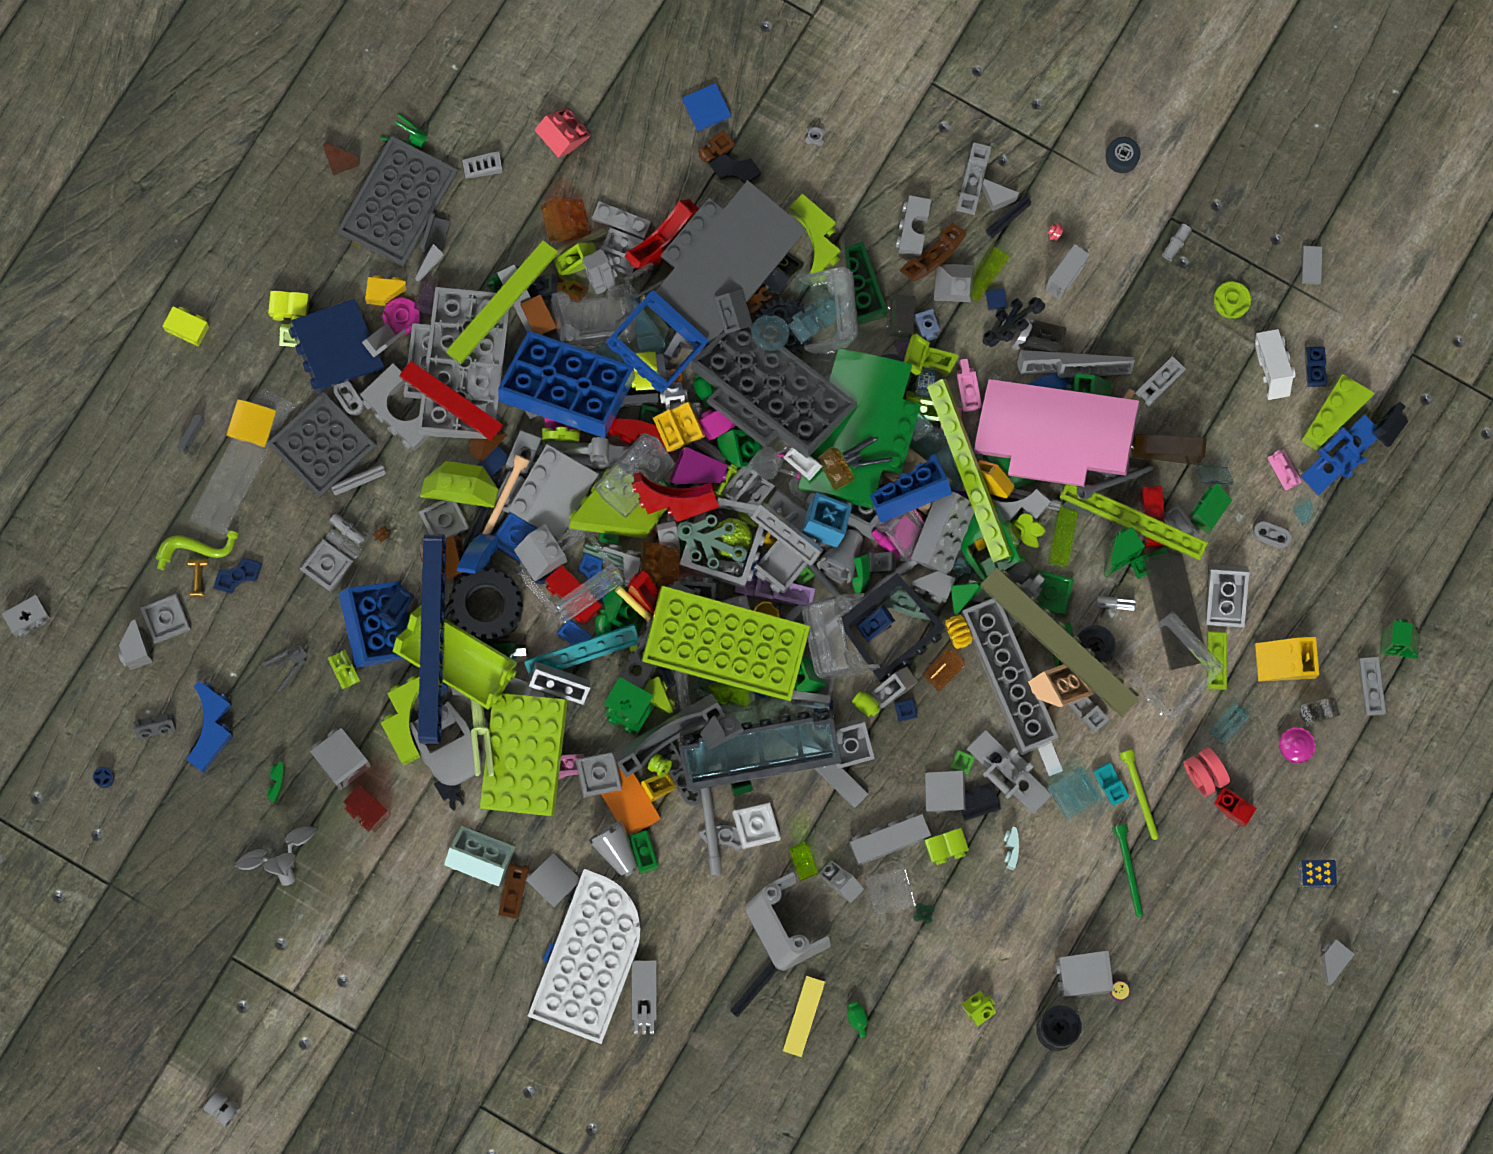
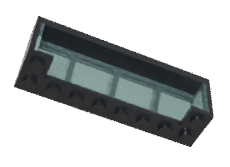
[679,708,841,791]

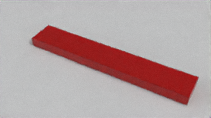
[399,361,503,441]

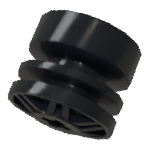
[1077,625,1116,665]
[1036,1005,1082,1051]

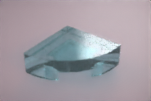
[1293,500,1313,526]

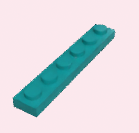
[524,624,639,675]

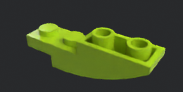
[629,644,675,716]

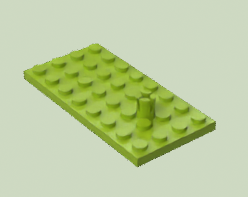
[642,586,810,701]

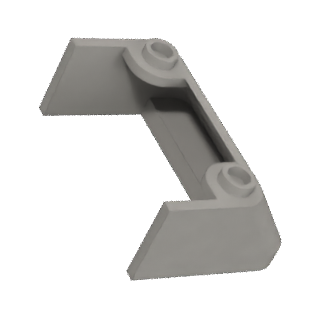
[746,872,831,970]

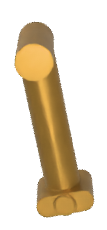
[188,559,208,598]

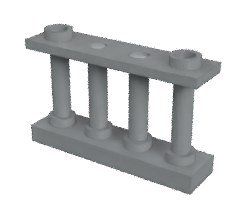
[751,489,831,565]

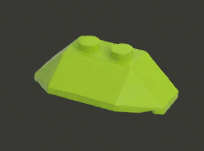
[420,461,499,508]

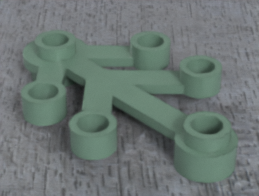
[677,515,747,570]

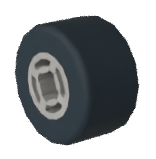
[1105,137,1141,174]

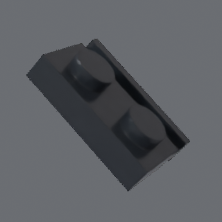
[960,783,1001,822]

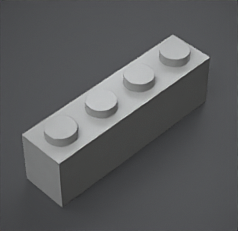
[849,813,931,866]

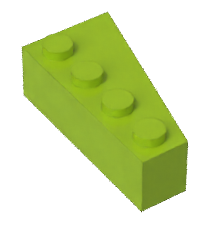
[1301,374,1375,451]

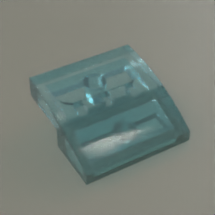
[909,412,946,460]
[1047,766,1102,820]

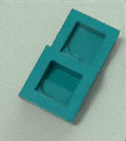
[1092,762,1129,806]

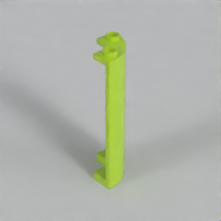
[393,606,517,709]

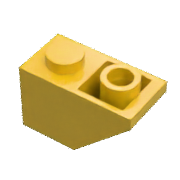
[365,275,407,306]
[978,460,1014,498]

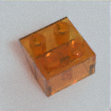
[541,197,591,242]
[640,540,680,590]

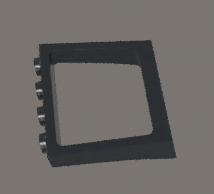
[837,573,947,683]

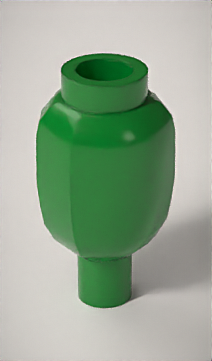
[693,374,713,408]
[595,610,613,636]
[846,1001,868,1038]

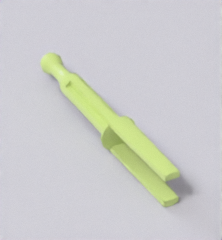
[471,699,494,776]

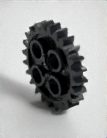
[754,298,815,356]

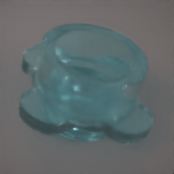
[952,557,972,577]

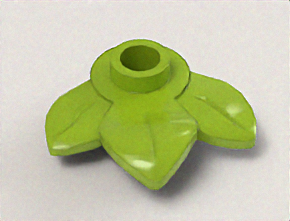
[1011,513,1046,548]

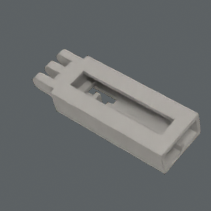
[632,961,656,1034]

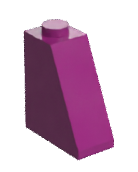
[668,447,728,485]

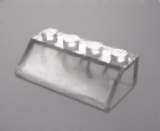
[594,433,675,518]

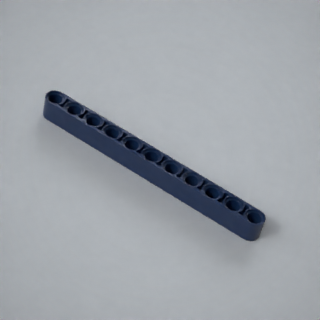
[418,534,446,744]

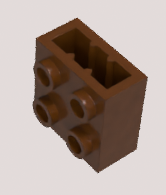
[419,535,468,582]

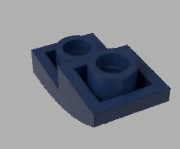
[1305,346,1327,387]

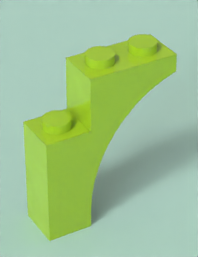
[789,194,841,283]
[381,675,420,766]

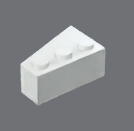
[1255,329,1295,400]

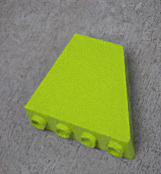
[568,465,668,539]

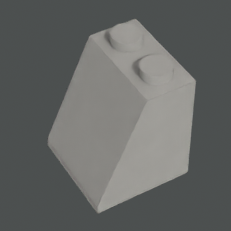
[310,728,371,791]
[1055,951,1114,998]

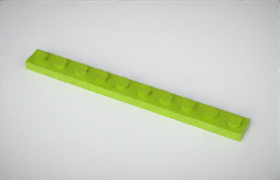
[927,379,1013,563]

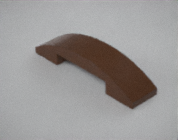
[900,223,966,281]

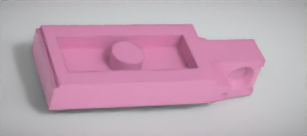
[956,359,982,412]

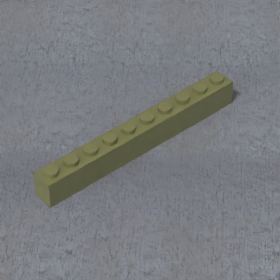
[981,568,1139,718]

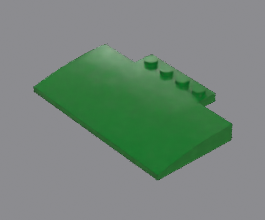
[798,349,921,509]

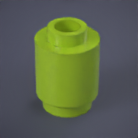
[852,690,881,718]

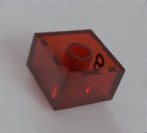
[343,785,390,833]

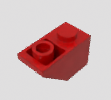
[1214,787,1257,827]

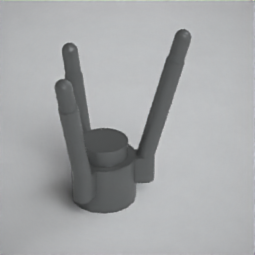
[263,644,307,691]

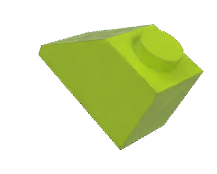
[554,242,596,276]

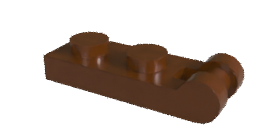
[498,862,530,919]

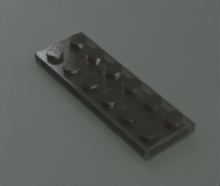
[1143,551,1208,671]

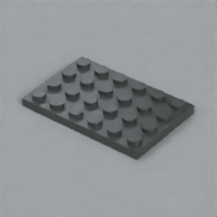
[337,136,458,267]

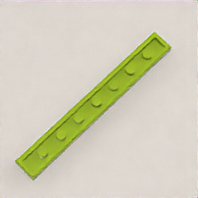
[446,241,558,364]
[1060,484,1208,561]

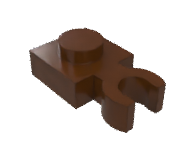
[557,275,589,303]
[746,287,772,315]

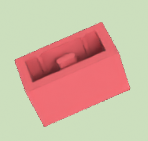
[535,108,591,158]

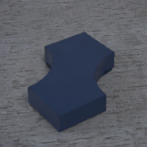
[213,558,263,594]

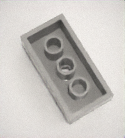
[911,491,974,575]

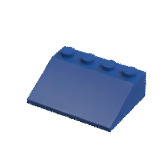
[338,581,409,668]

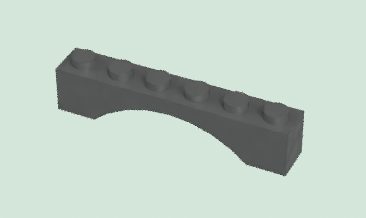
[612,693,726,777]

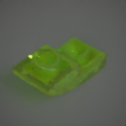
[709,683,751,707]

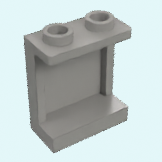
[754,540,808,594]
[791,654,837,710]

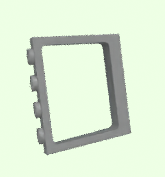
[678,498,766,588]

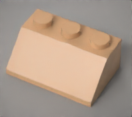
[1028,664,1094,707]

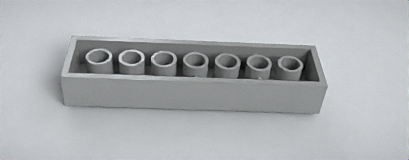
[961,599,1059,755]

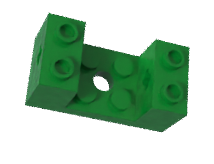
[604,677,654,735]

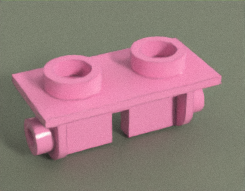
[1267,450,1302,491]

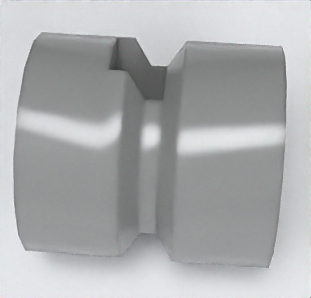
[203,1090,241,1127]

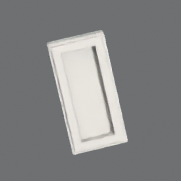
[783,448,822,481]

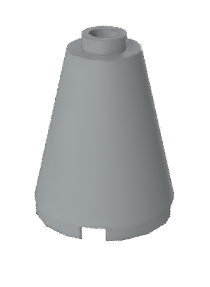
[817,529,863,583]
[588,820,637,877]

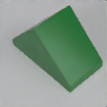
[951,582,982,615]

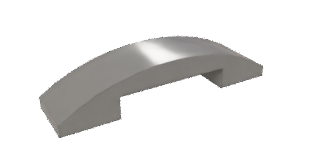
[956,142,991,215]

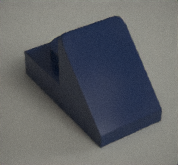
[857,605,895,642]

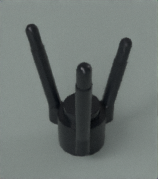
[842,437,892,469]

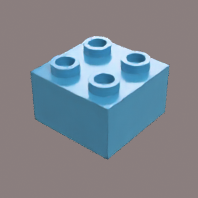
[802,492,852,548]

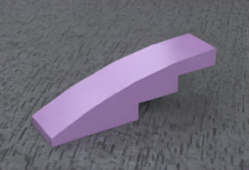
[733,577,815,608]

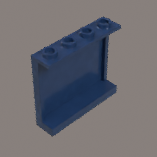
[288,299,384,395]

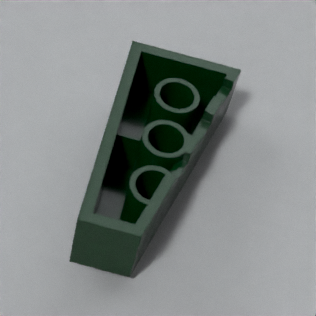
[845,242,888,328]

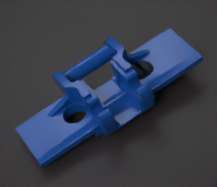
[1300,414,1378,496]

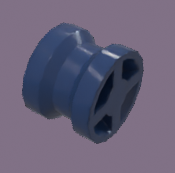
[93,767,115,788]

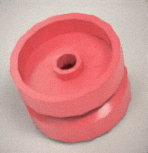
[1184,747,1230,797]

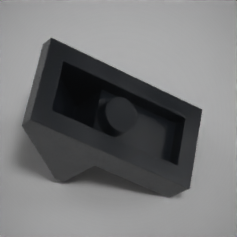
[527,273,557,300]

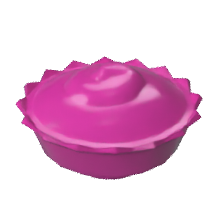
[1279,727,1316,764]

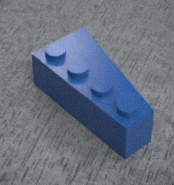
[870,453,952,523]

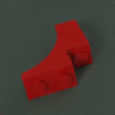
[624,199,699,269]
[632,472,719,522]
[627,571,660,616]

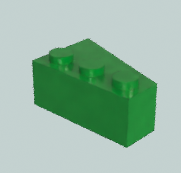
[1380,619,1420,659]

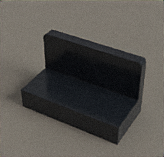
[1372,402,1408,447]

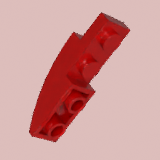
[607,419,675,454]

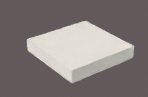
[732,802,781,849]

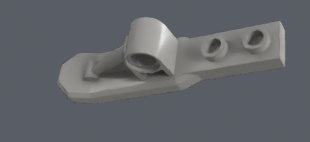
[543,437,658,470]

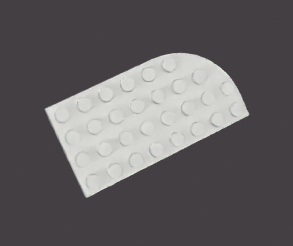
[528,869,640,1044]

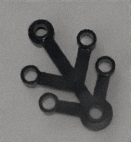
[982,297,1046,347]

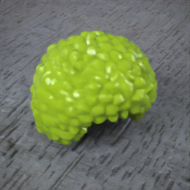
[714,518,753,559]

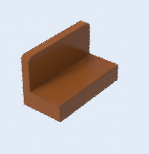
[521,295,557,336]

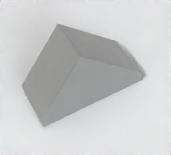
[981,179,1019,211]

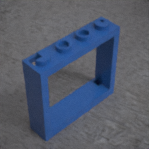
[606,290,709,393]

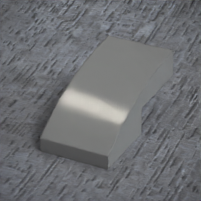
[1067,697,1109,733]

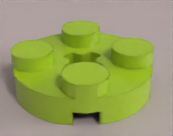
[542,427,580,443]

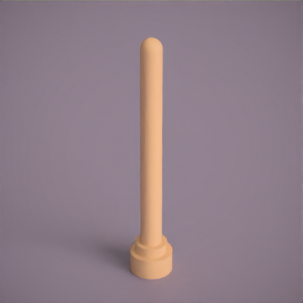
[482,454,530,535]

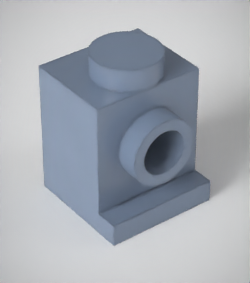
[914,309,940,341]

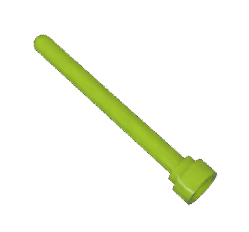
[1119,749,1159,840]

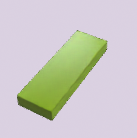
[1207,631,1227,690]

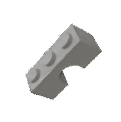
[896,195,931,258]

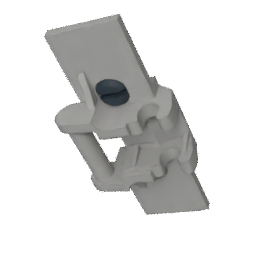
[967,730,1052,814]

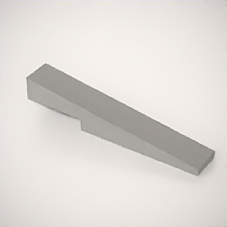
[1017,350,1135,378]

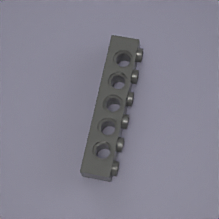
[618,581,697,690]

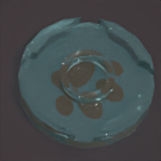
[751,315,789,351]

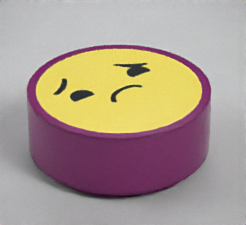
[1110,981,1130,1001]

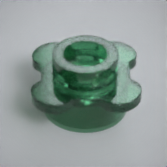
[913,903,935,924]

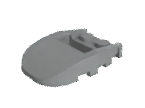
[409,702,483,785]

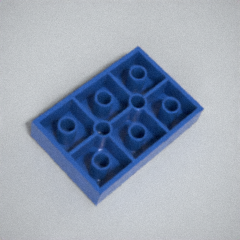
[498,331,634,438]

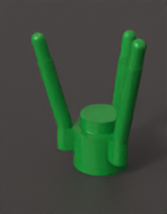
[380,114,428,148]

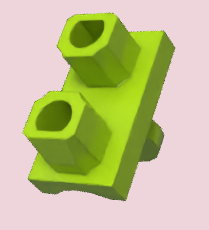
[328,650,360,690]

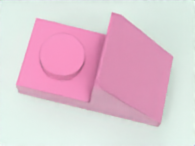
[559,754,584,779]

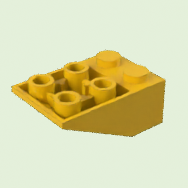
[1255,637,1319,682]

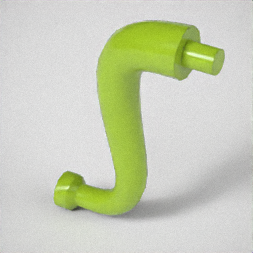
[156,531,239,570]

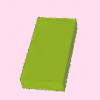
[904,333,930,375]

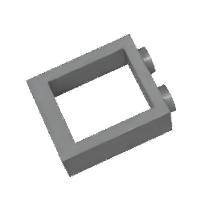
[1045,244,1090,300]

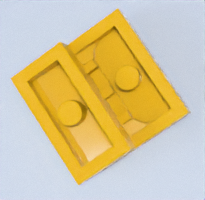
[226,399,276,447]
[653,402,705,452]

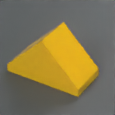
[641,773,677,803]

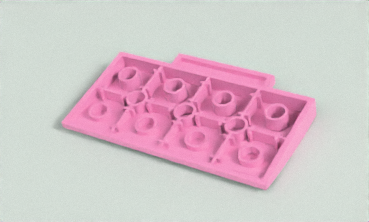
[974,379,1139,487]

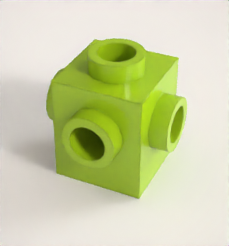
[961,991,996,1027]

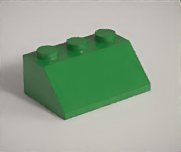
[1104,527,1145,578]

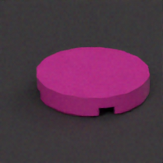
[382,297,421,335]

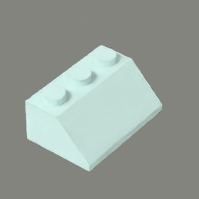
[444,826,516,886]

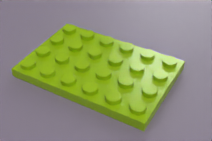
[480,693,568,817]

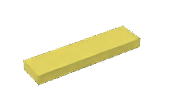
[783,976,825,1057]

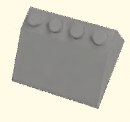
[508,444,599,540]

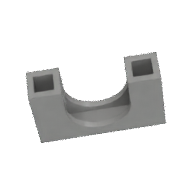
[360,364,430,452]

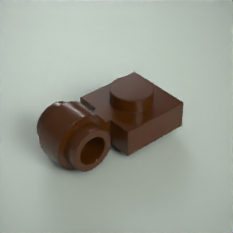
[698,130,735,164]

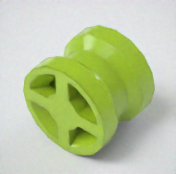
[648,753,672,778]

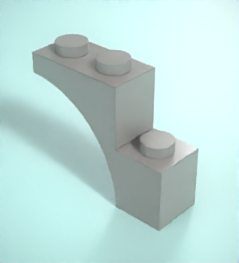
[990,488,1053,522]

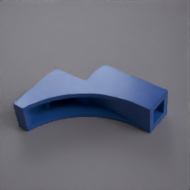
[186,681,233,773]

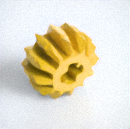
[945,615,973,649]

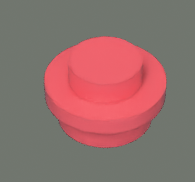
[1047,223,1064,241]

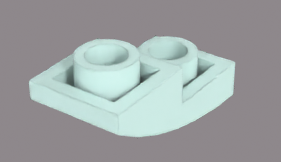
[1003,827,1019,870]

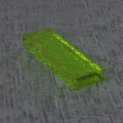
[972,247,1010,303]
[1048,508,1078,568]

